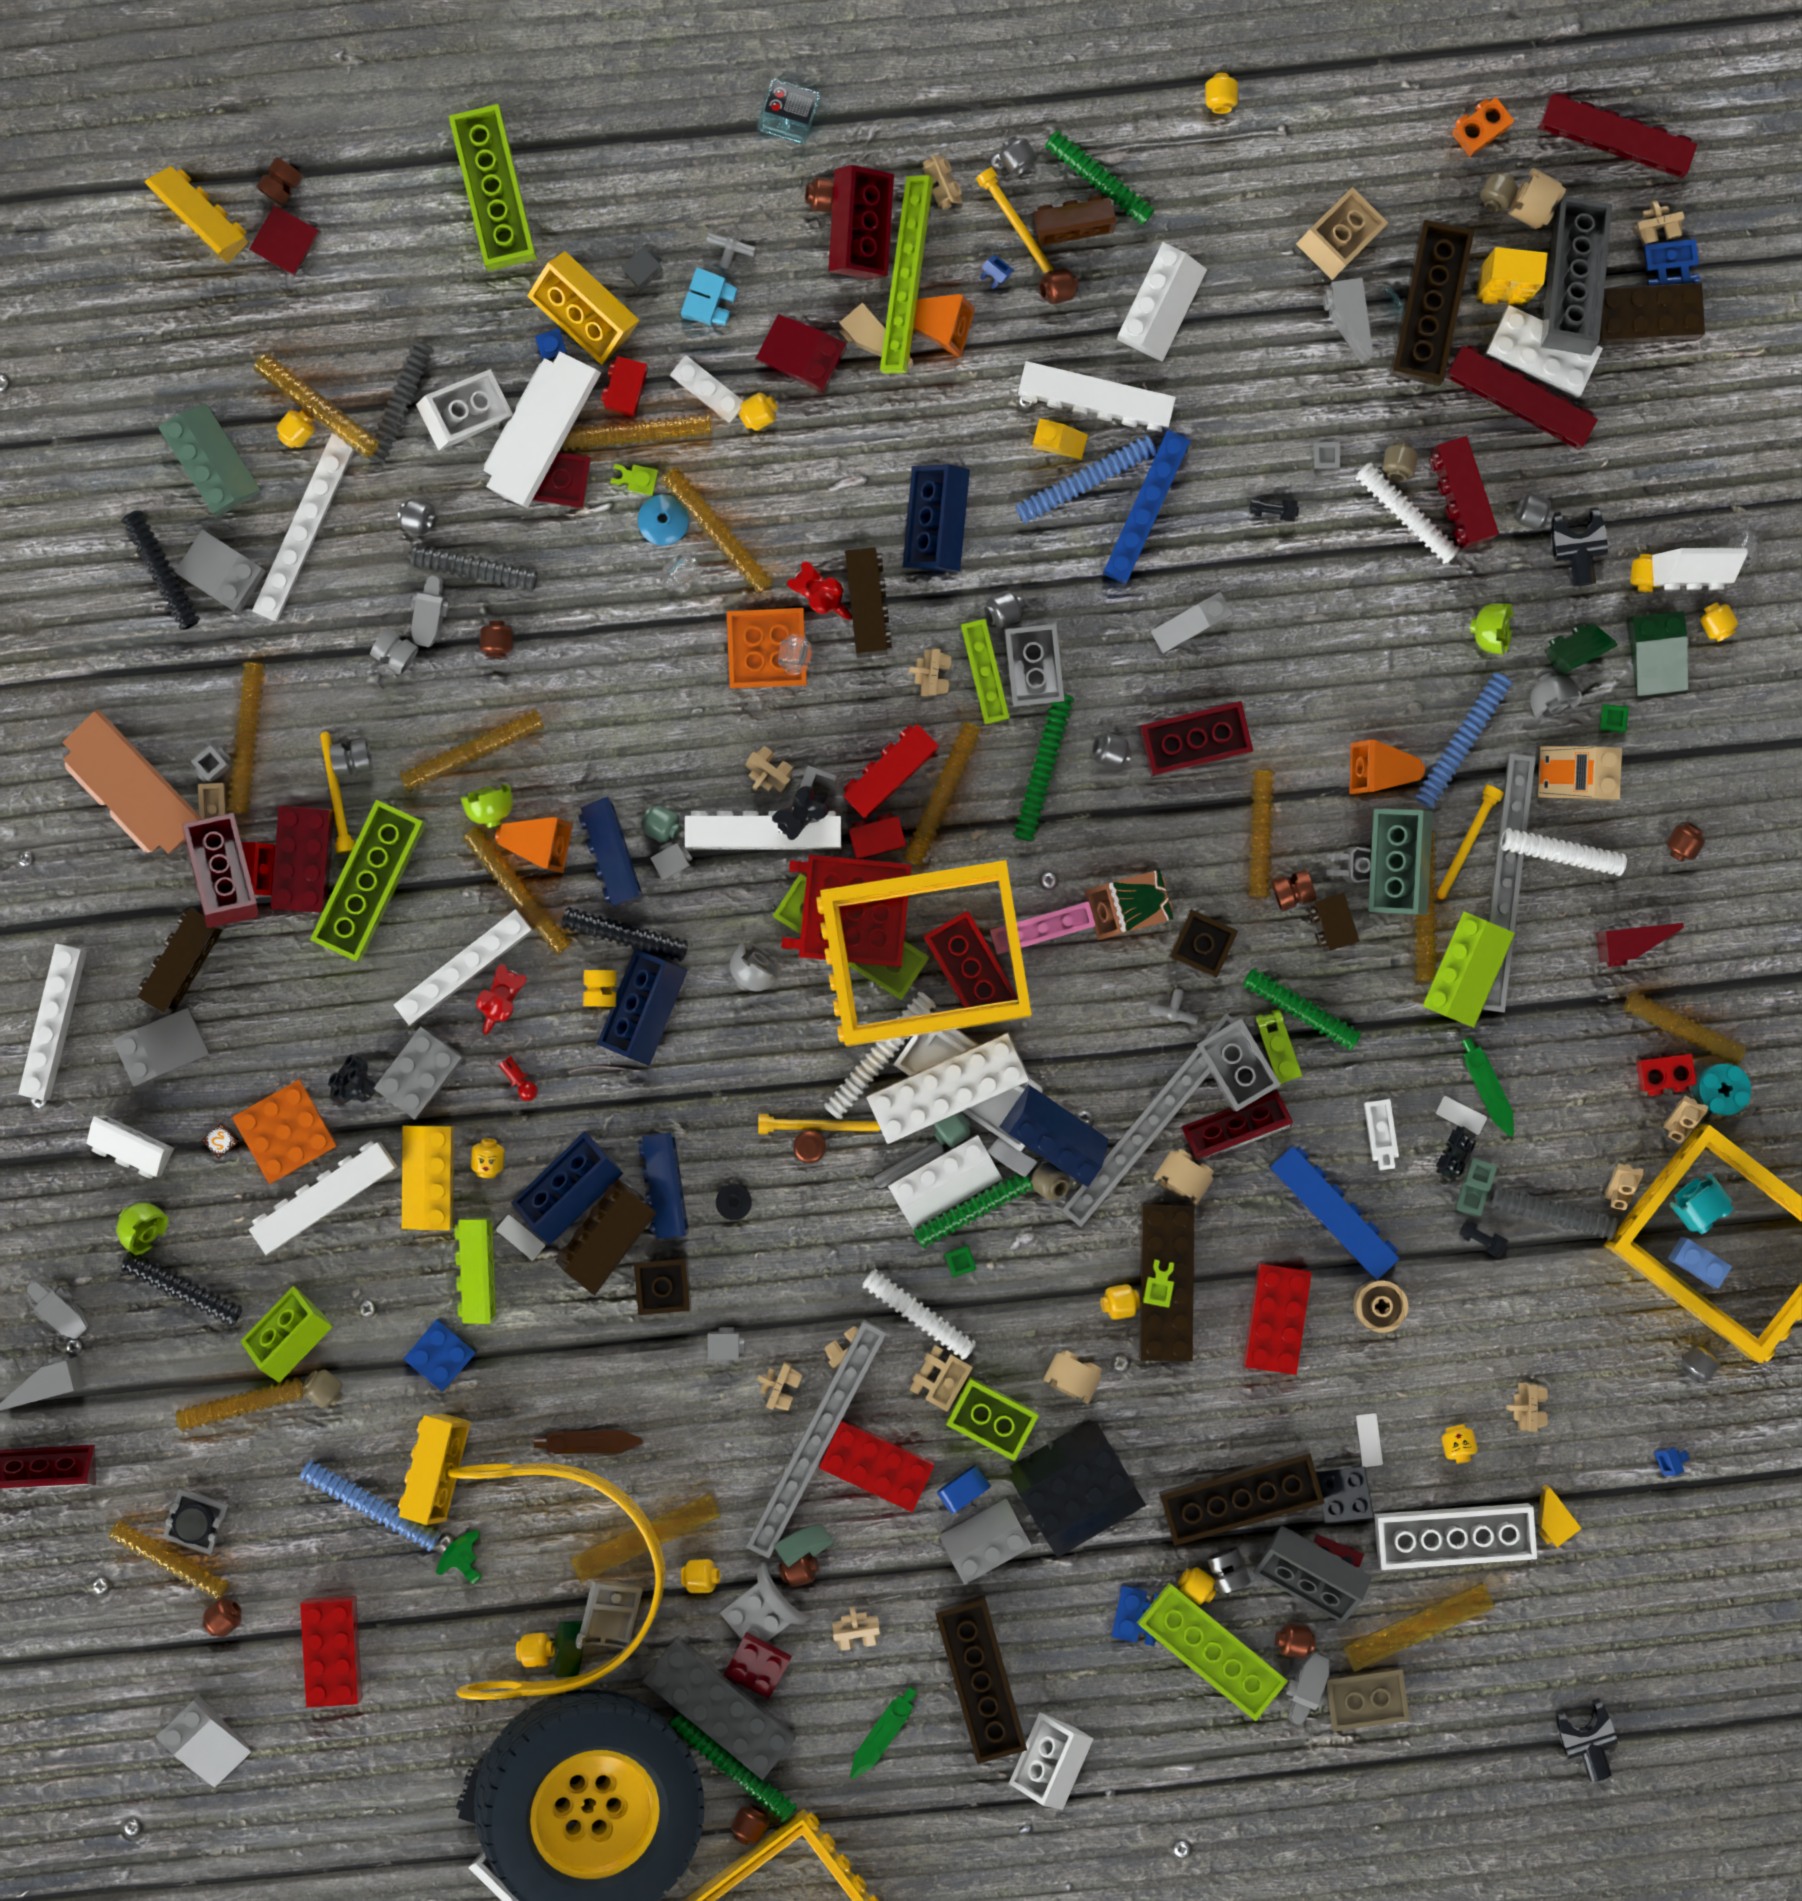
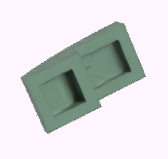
[1454,1158,1497,1218]
[773,1524,834,1568]

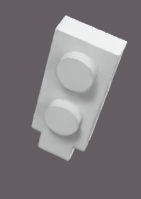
[1364,1099,1399,1171]

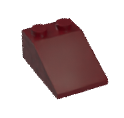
[755,314,847,394]
[1596,923,1684,967]

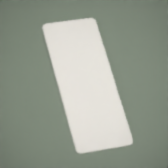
[1356,1413,1383,1467]

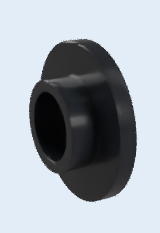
[716,1184,752,1220]

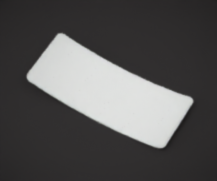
[1436,1096,1487,1135]
[988,1137,1037,1177]
[496,1215,545,1260]

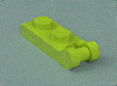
[1254,1008,1302,1084]

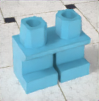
[681,267,738,327]

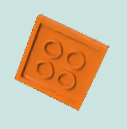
[726,608,807,689]
[232,1079,338,1184]

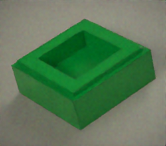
[1599,704,1629,733]
[944,1245,977,1278]

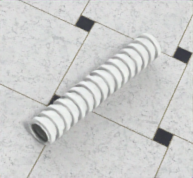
[1355,462,1460,564]
[1500,828,1627,876]
[862,1269,976,1360]

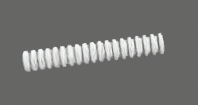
[824,992,936,1119]

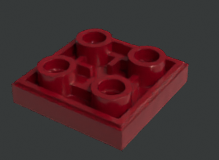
[249,205,320,276]

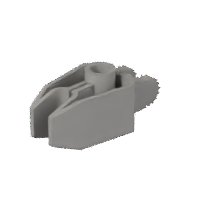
[411,574,450,647]
[1327,847,1372,883]
[26,1278,88,1339]
[1286,1653,1329,1725]

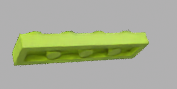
[960,619,1010,725]

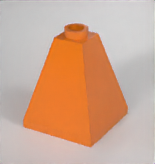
[913,294,975,357]
[1349,740,1425,794]
[495,817,573,873]

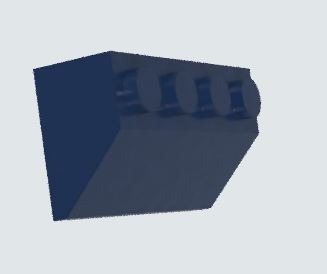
[902,464,970,572]
[578,797,643,907]
[597,949,688,1066]
[999,1084,1109,1187]
[511,1131,624,1245]
[638,1131,689,1239]

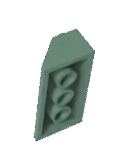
[158,404,261,518]
[1368,808,1433,915]

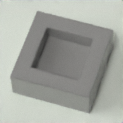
[1313,442,1340,470]

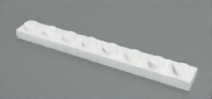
[252,424,361,622]

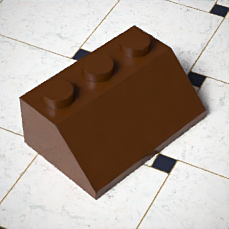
[1033,195,1116,247]

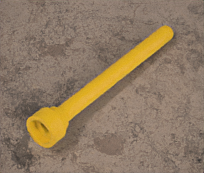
[975,167,1054,273]
[320,732,355,854]
[1437,784,1505,899]
[758,1114,881,1135]

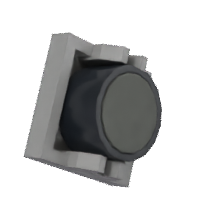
[162,1488,229,1555]

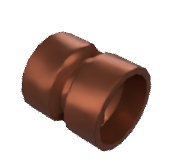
[256,157,304,206]
[1271,869,1317,912]

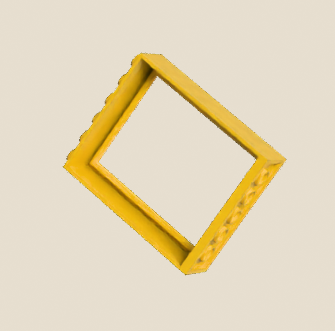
[816,860,1032,1047]
[1604,1124,1802,1364]
[683,1809,879,1901]

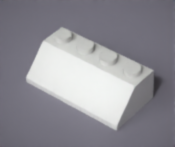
[1117,242,1207,362]
[888,1134,1002,1230]

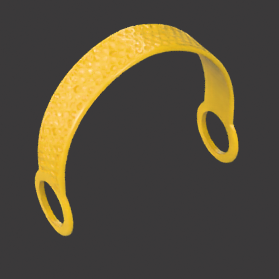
[447,1463,666,1700]

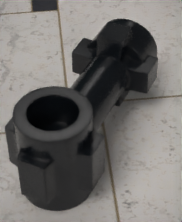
[1249,497,1299,522]
[1459,1221,1508,1258]

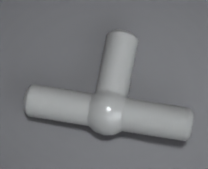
[706,233,757,270]
[1147,988,1199,1025]

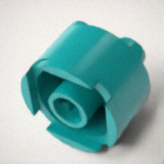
[1693,1063,1751,1116]
[1670,1174,1734,1234]

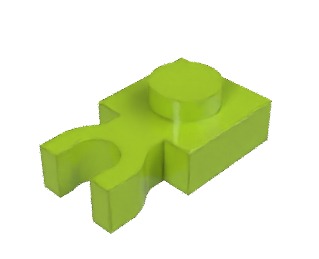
[610,464,659,496]
[1143,1259,1174,1307]

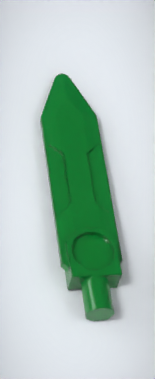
[1461,1036,1514,1137]
[850,1687,918,1779]

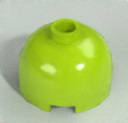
[1470,603,1514,655]
[460,784,513,828]
[116,1202,169,1255]

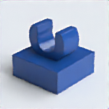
[980,254,1015,289]
[1654,1447,1690,1476]

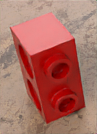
[1636,1054,1696,1096]

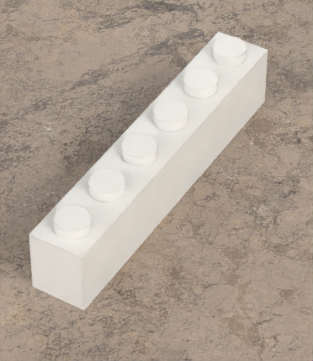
[1018,361,1176,433]
[394,909,534,1025]
[18,944,87,1101]
[248,1141,398,1255]

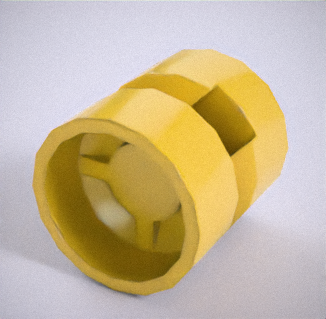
[583,970,617,1007]

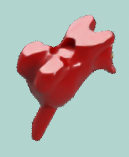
[787,561,852,620]
[476,964,527,1035]

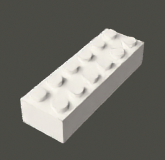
[685,811,842,850]
[866,1031,1030,1144]
[1374,1503,1537,1570]

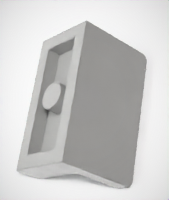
[800,766,837,790]

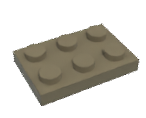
[1326,1668,1410,1732]

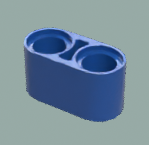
[936,1465,991,1514]

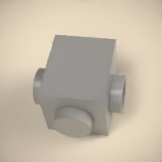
[191,745,233,783]
[650,842,692,881]
[708,1327,745,1365]

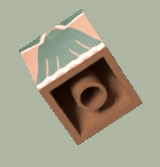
[1084,870,1174,940]

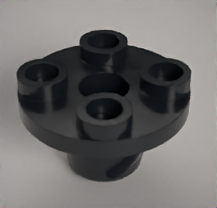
[328,1054,376,1105]

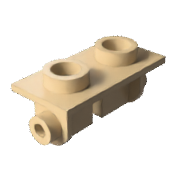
[922,154,963,210]

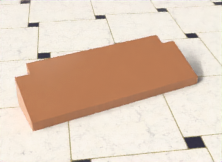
[62,709,202,854]

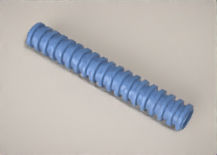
[1015,434,1156,524]
[1414,672,1513,809]
[300,1459,441,1552]

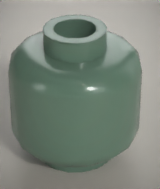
[641,805,681,843]
[933,1112,972,1148]

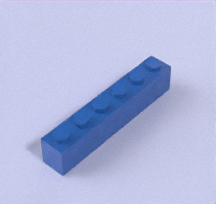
[1103,430,1191,584]
[1268,1145,1399,1280]

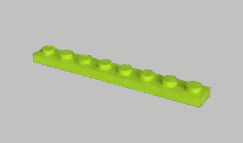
[880,175,934,374]

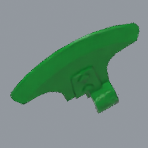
[436,1530,482,1584]

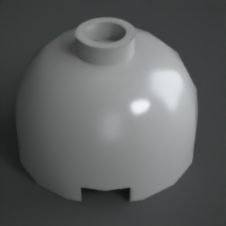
[1530,673,1584,721]
[729,942,782,991]

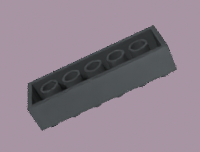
[1541,196,1612,356]
[642,1636,796,1780]

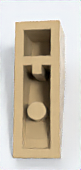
[839,302,913,368]

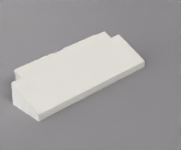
[483,351,601,508]
[894,1029,1043,1152]

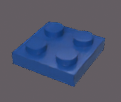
[404,1319,477,1392]

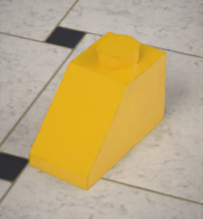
[1032,418,1088,460]
[1537,1484,1582,1547]

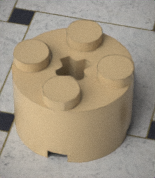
[1508,168,1566,229]
[1153,1149,1214,1205]
[1353,1279,1409,1333]
[1042,1350,1102,1404]

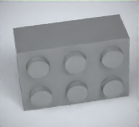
[373,1026,465,1119]

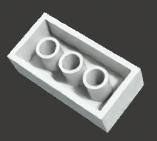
[1483,305,1603,400]

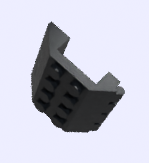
[1009,1419,1146,1558]

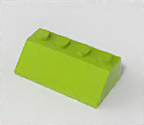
[1423,911,1516,1028]
[454,1217,496,1324]

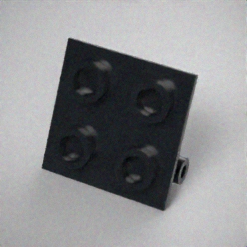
[1436,1125,1477,1181]
[1316,1465,1374,1523]

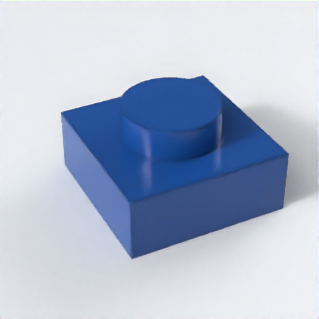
[535,329,568,360]

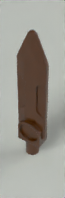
[534,1430,643,1454]

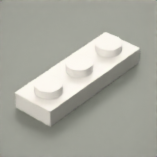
[670,355,743,424]

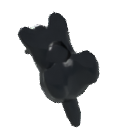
[772,786,829,840]

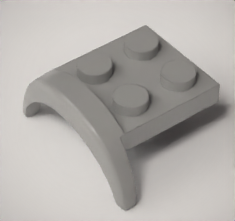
[720,1560,812,1642]
[575,1580,648,1655]

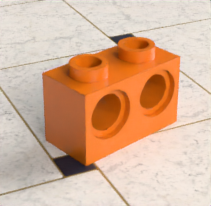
[1451,97,1515,157]

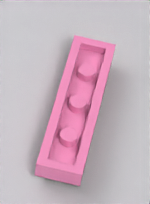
[990,901,1096,955]

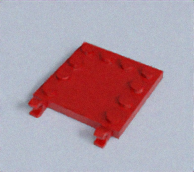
[781,855,912,968]

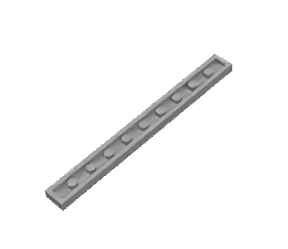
[1483,754,1536,1012]
[1061,1013,1235,1227]
[746,1320,886,1559]

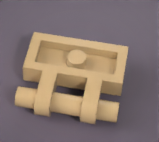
[909,1345,973,1412]

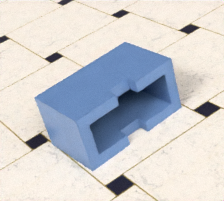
[1668,1237,1732,1289]

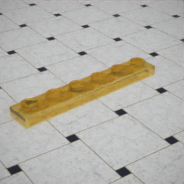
[570,1492,721,1583]
[1342,1582,1495,1672]

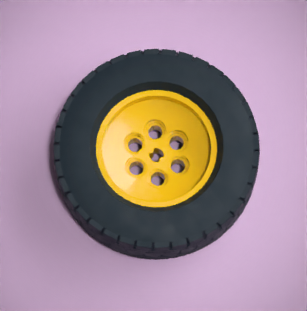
[474,1689,705,1901]

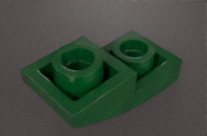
[551,1621,584,1678]

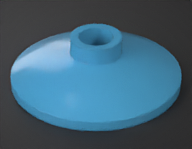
[638,494,689,546]

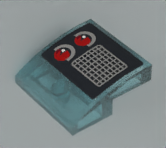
[756,78,821,145]

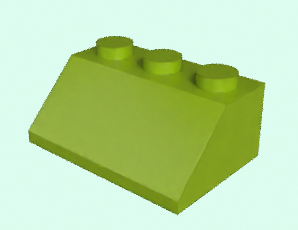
[240,1286,333,1383]

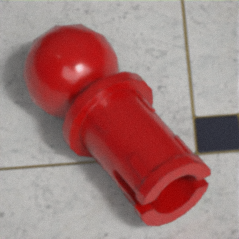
[498,1056,538,1101]

